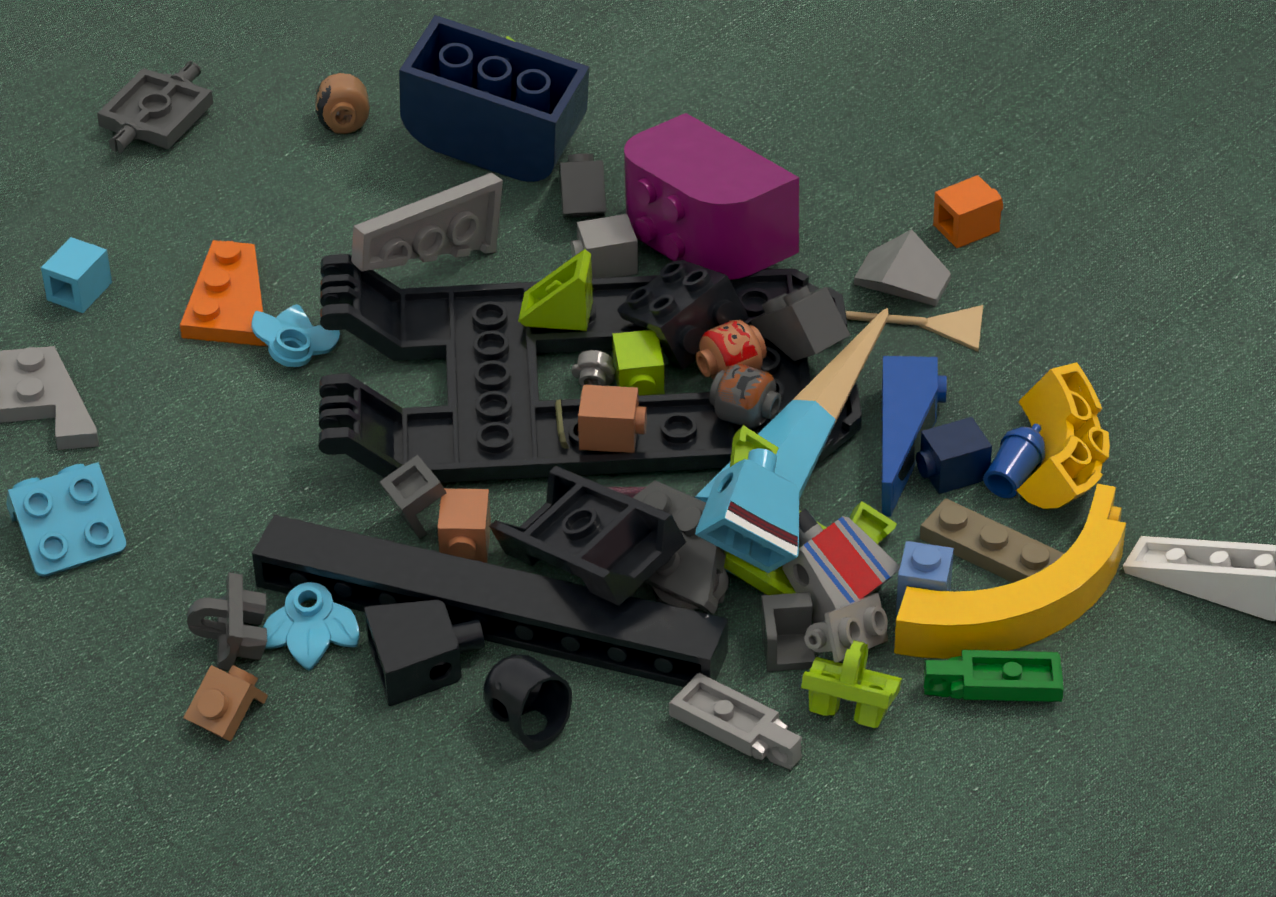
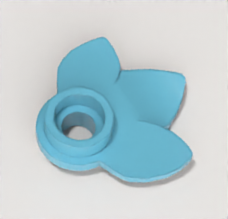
[251,304,340,367]
[263,582,360,670]

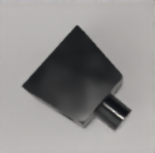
[364,600,485,706]

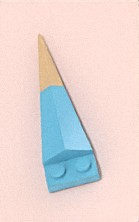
[695,308,889,577]

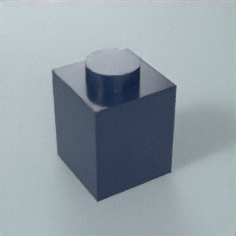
[916,417,992,494]

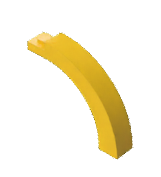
[894,483,1126,659]

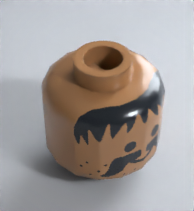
[315,73,370,134]

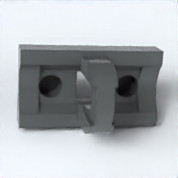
[187,572,267,670]

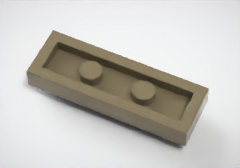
[920,498,1064,583]

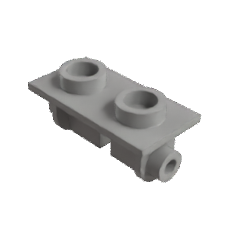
[804,593,889,662]

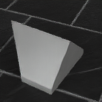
[854,229,951,306]

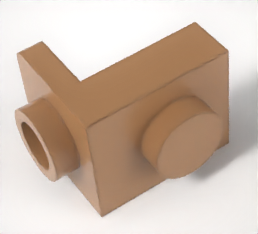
[183,665,269,742]

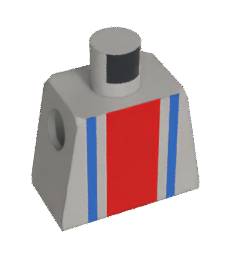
[782,508,900,623]

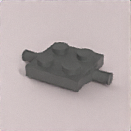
[97,61,213,153]

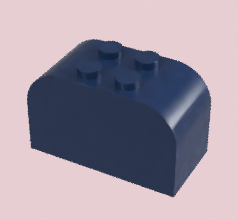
[399,15,589,182]

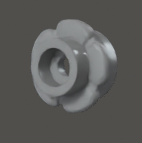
[571,350,615,387]

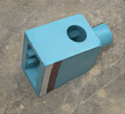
[695,448,799,573]

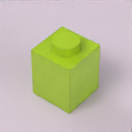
[612,330,665,396]

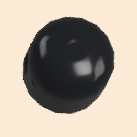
[483,654,572,750]

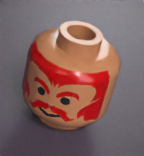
[696,320,767,380]

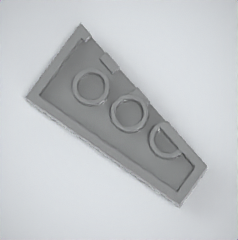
[351,172,503,271]

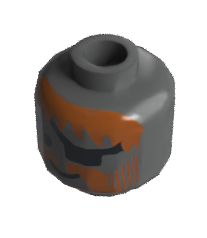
[709,364,781,430]

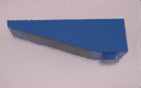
[881,356,947,516]

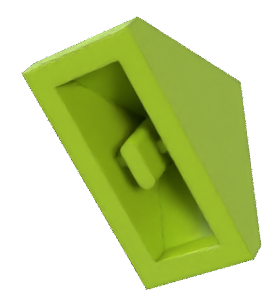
[518,249,593,331]

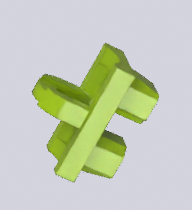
[801,640,902,728]

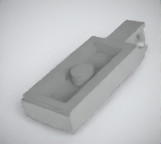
[669,673,802,770]

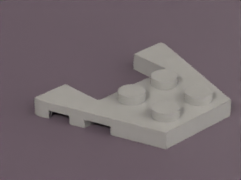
[0,346,99,450]

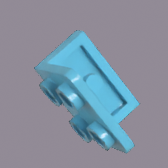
[6,462,126,577]

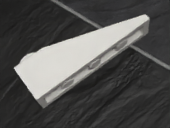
[1123,536,1276,621]

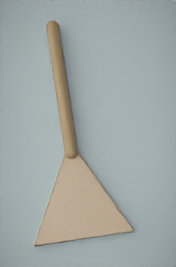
[845,305,983,352]

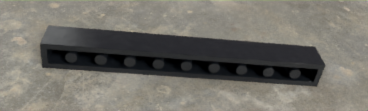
[252,515,728,687]

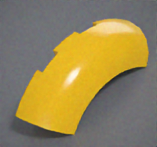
[1016,362,1110,509]

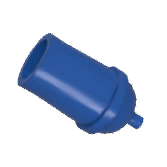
[983,424,1045,498]

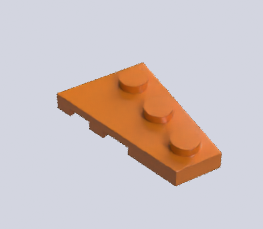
[180,240,267,347]

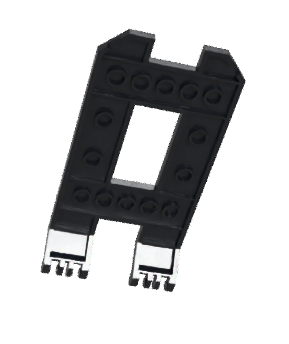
[318,254,862,483]

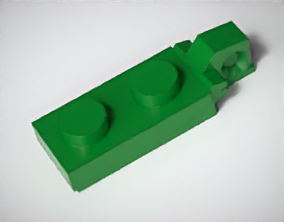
[923,650,1064,702]

